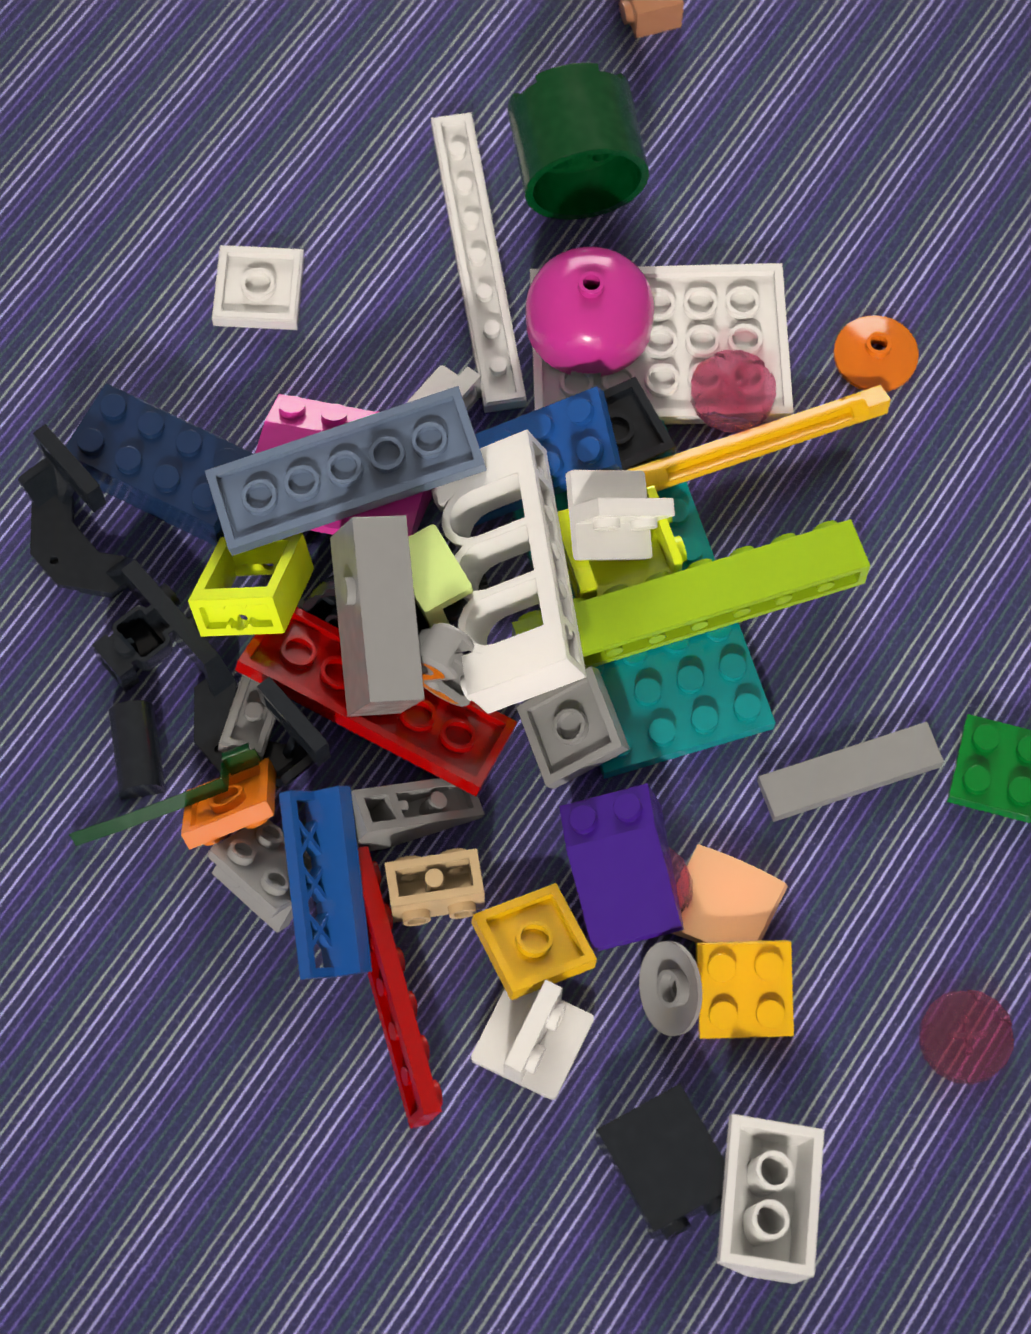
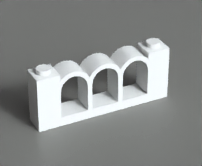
[432,430,587,714]

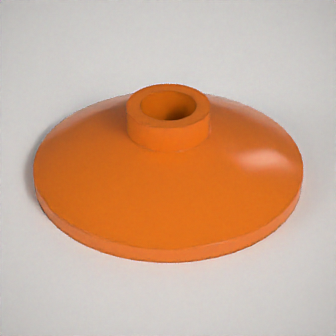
[834,315,919,392]

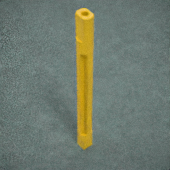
[628,385,891,491]

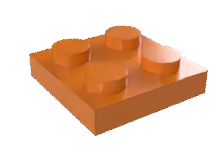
[181,757,277,850]

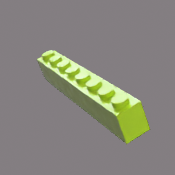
[512,519,870,669]

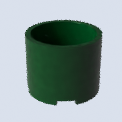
[507,63,649,220]

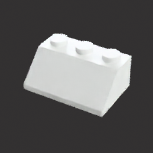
[717,1114,824,1284]

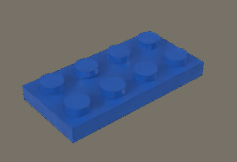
[474,386,623,526]

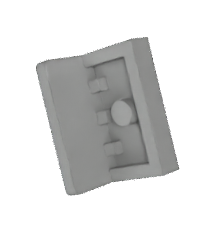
[207,819,312,933]

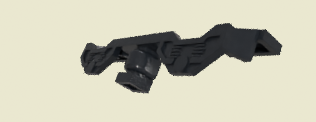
[18,424,331,788]

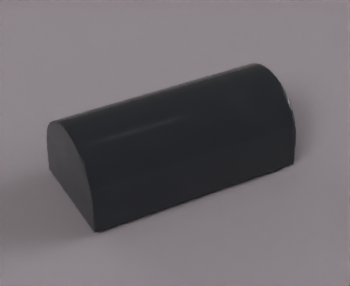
[109,700,166,800]

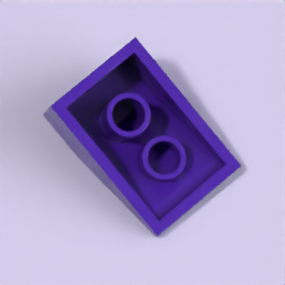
[559,783,684,952]

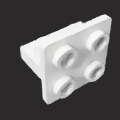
[566,470,675,561]
[471,980,594,1100]

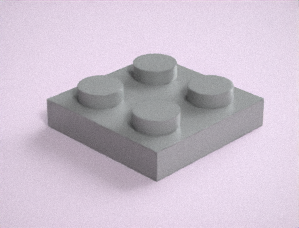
[516,666,630,789]

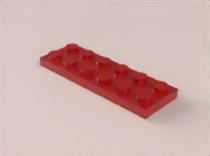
[235,607,517,796]

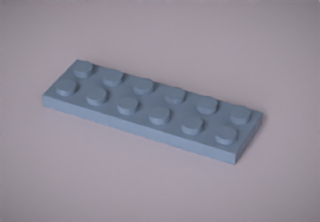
[205,386,487,556]

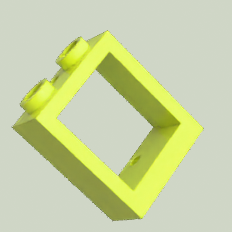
[188,533,314,637]

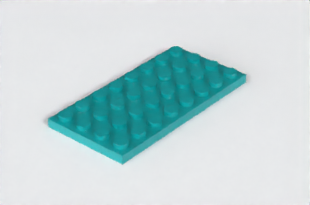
[513,421,776,779]

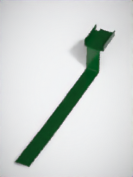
[69,742,261,846]

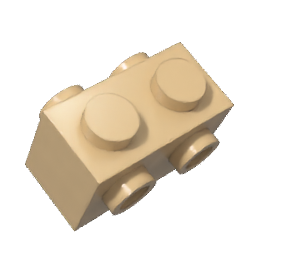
[385,848,485,926]

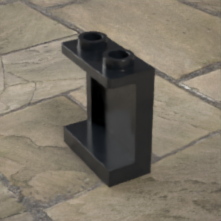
[595,1083,725,1240]

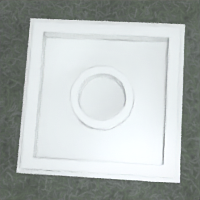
[212,245,304,330]

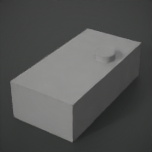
[330,515,425,717]

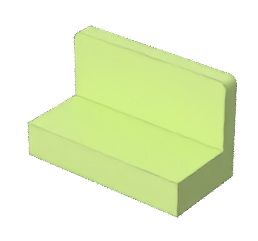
[408,524,473,628]

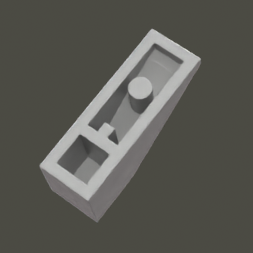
[351,778,485,852]

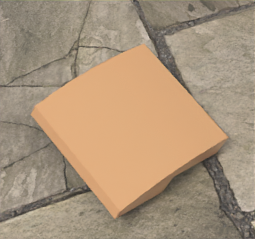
[672,844,788,943]

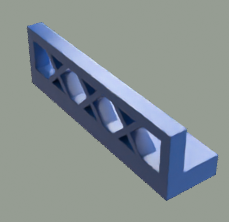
[279,786,372,980]

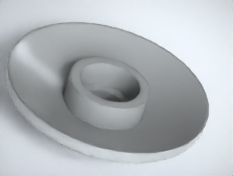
[639,941,702,1036]

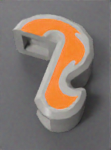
[418,623,474,707]

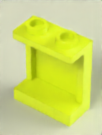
[558,485,687,600]

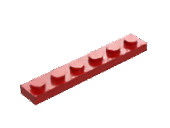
[358,846,443,1129]

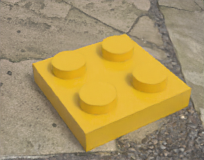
[471,883,597,1001]
[696,940,794,1039]

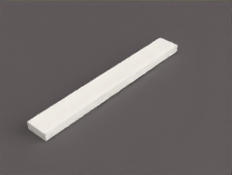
[431,112,526,413]

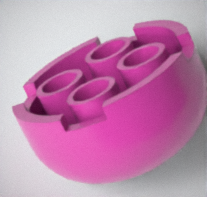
[526,247,654,377]

